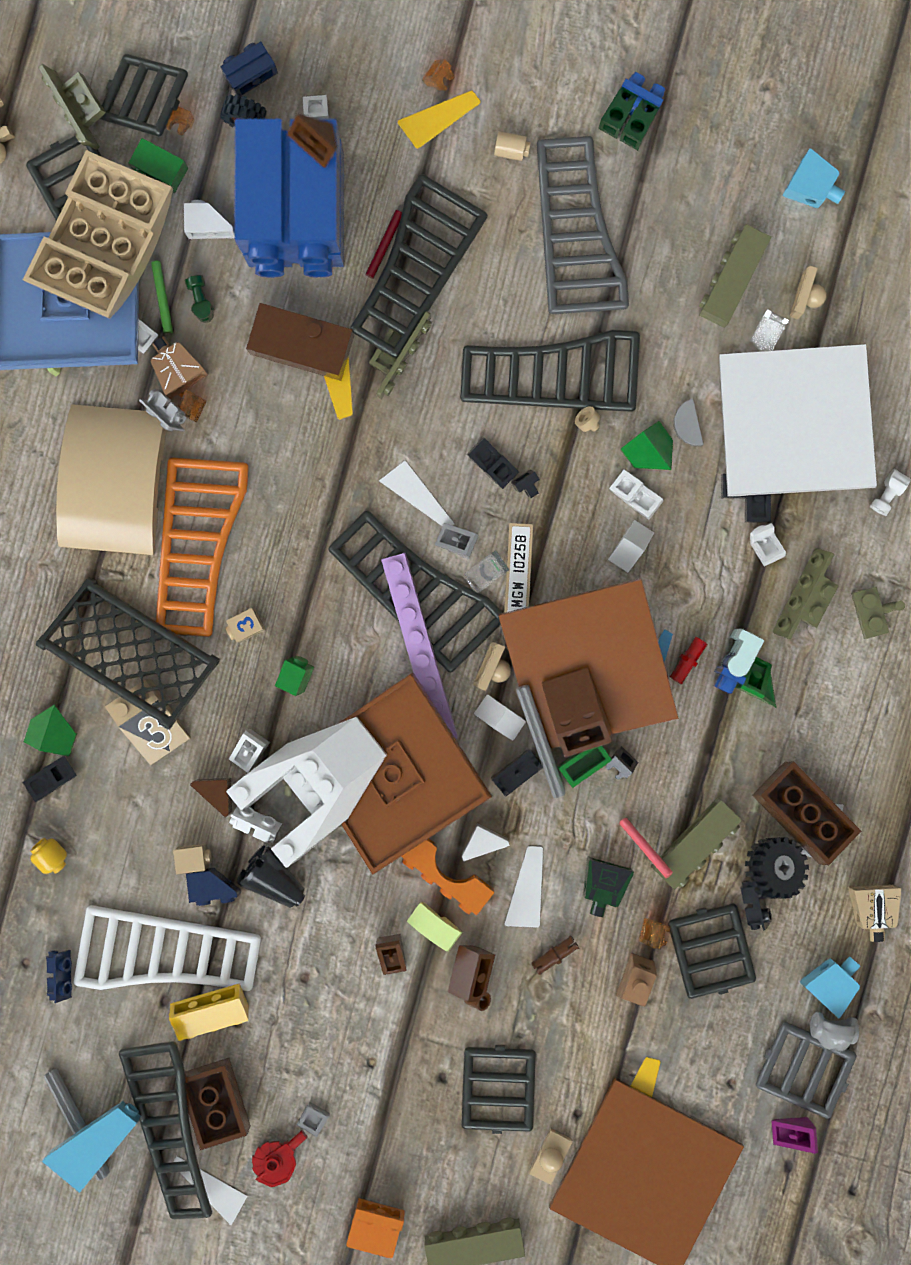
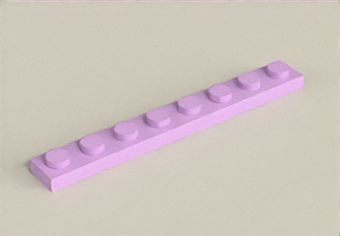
[381,553,458,739]

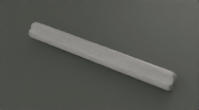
[517,685,565,798]
[44,1069,110,1180]

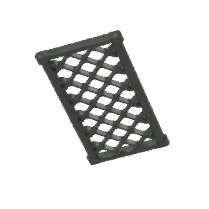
[36,577,220,730]

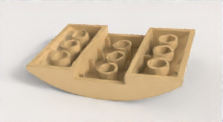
[23,150,173,319]
[56,404,166,555]

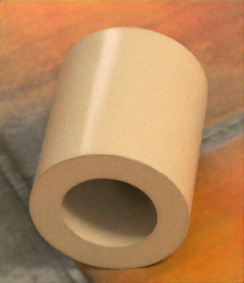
[494,131,531,161]

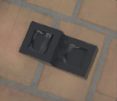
[466,438,519,489]
[22,756,77,803]

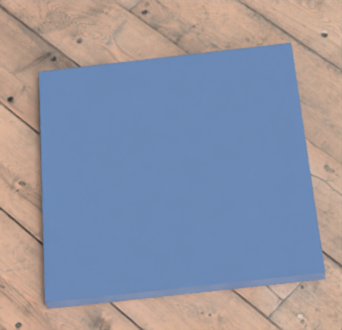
[0,232,139,370]

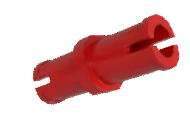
[669,636,708,685]

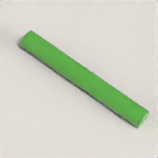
[151,261,173,334]

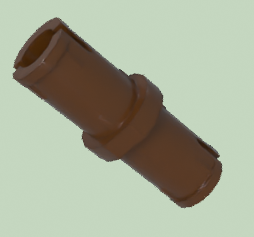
[531,935,580,975]

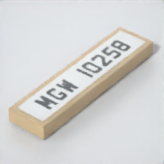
[504,523,533,613]

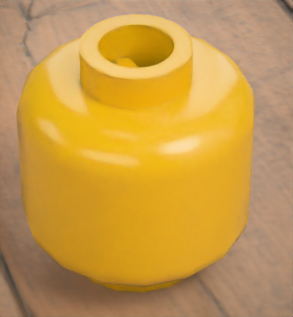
[30,838,67,874]

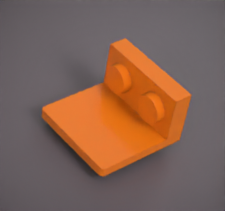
[346,1198,405,1259]

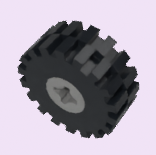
[745,837,809,899]

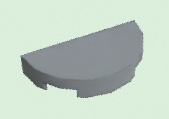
[673,399,703,446]

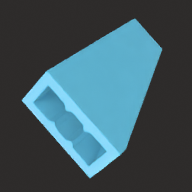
[42,1101,141,1193]

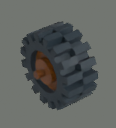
[220,94,267,128]

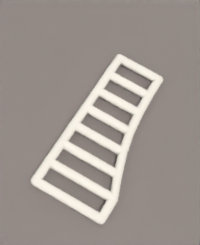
[74,905,261,991]

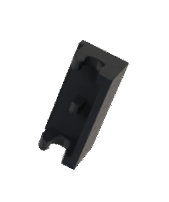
[491,749,543,797]

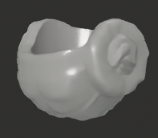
[810,1012,859,1051]

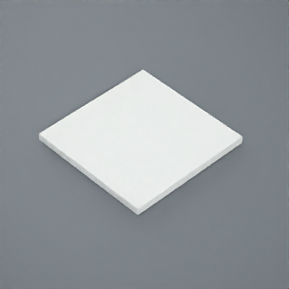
[719,344,877,496]

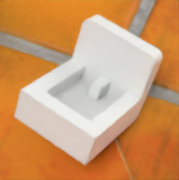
[750,523,786,566]

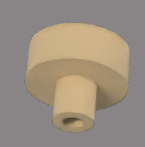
[575,407,600,432]

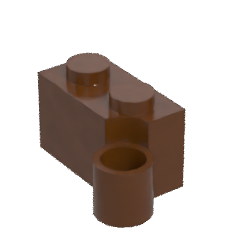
[448,945,495,1011]

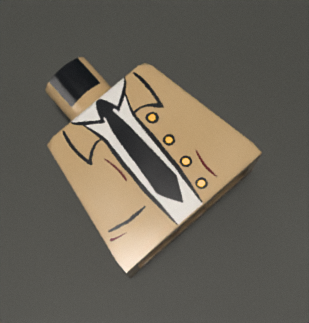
[849,884,901,942]

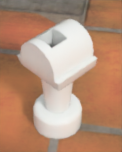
[870,469,911,516]

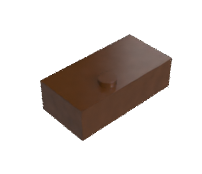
[246,303,354,381]
[752,761,861,866]

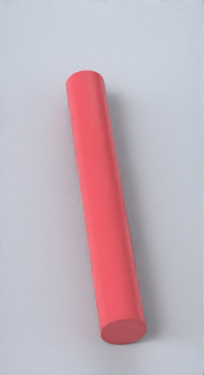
[619,818,673,878]

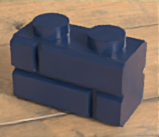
[220,41,278,96]

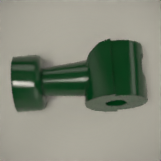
[185,275,215,323]

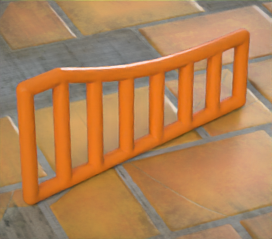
[156,457,249,637]

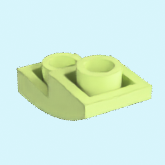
[407,902,462,952]

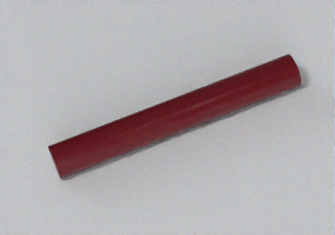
[365,210,402,279]

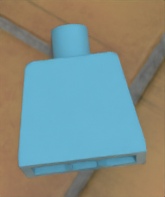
[782,148,845,208]
[800,956,861,1018]

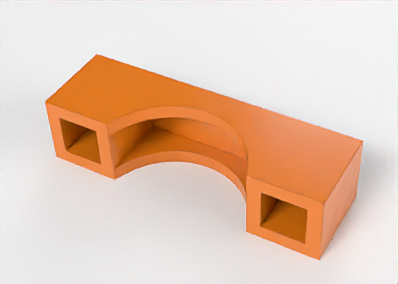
[401,838,495,916]

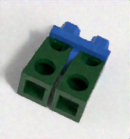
[598,72,665,151]

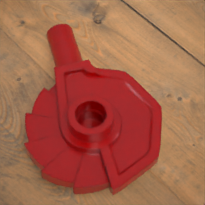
[252,1130,308,1187]

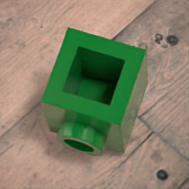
[275,656,314,696]

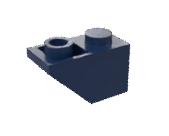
[186,868,241,906]

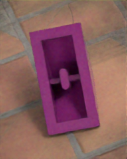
[772,1117,818,1154]

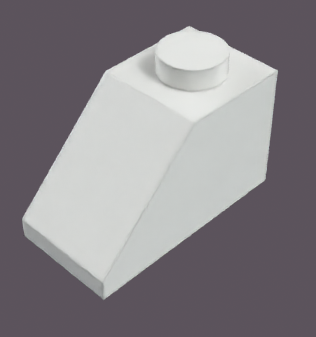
[184,200,235,239]

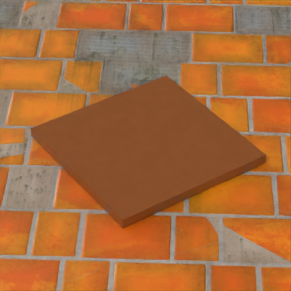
[499,578,679,748]
[338,673,493,875]
[549,1078,744,1265]

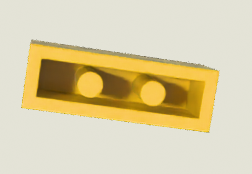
[169,983,249,1041]

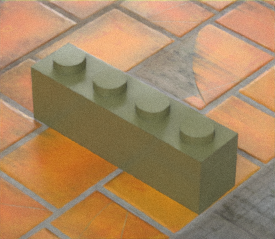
[699,224,771,328]
[651,798,742,890]
[424,1217,525,1265]

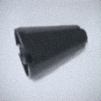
[236,845,305,908]

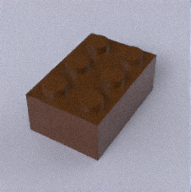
[185,1058,251,1151]

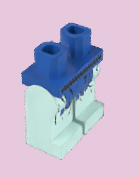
[713,629,764,694]

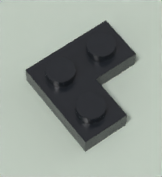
[721,474,771,523]

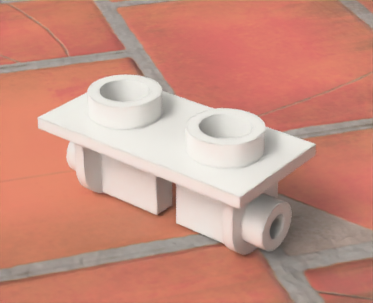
[229,806,282,843]

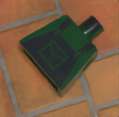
[583,856,634,918]

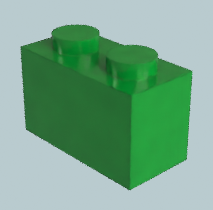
[128,138,189,193]
[557,746,612,788]

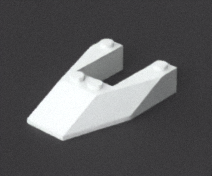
[226,717,387,868]

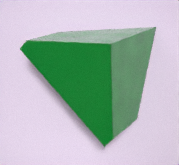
[620,421,673,470]
[735,657,777,708]
[23,705,77,756]

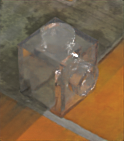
[750,310,789,352]

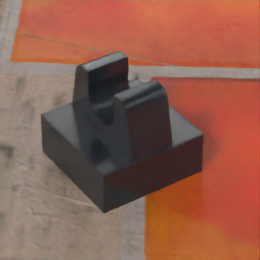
[511,469,540,498]
[606,746,639,780]

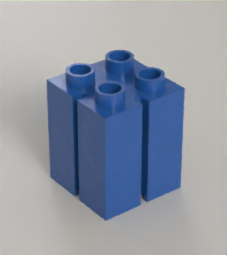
[235,119,344,278]

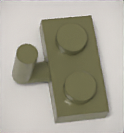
[851,587,905,639]

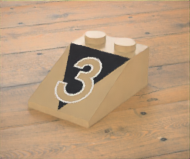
[105,679,191,765]

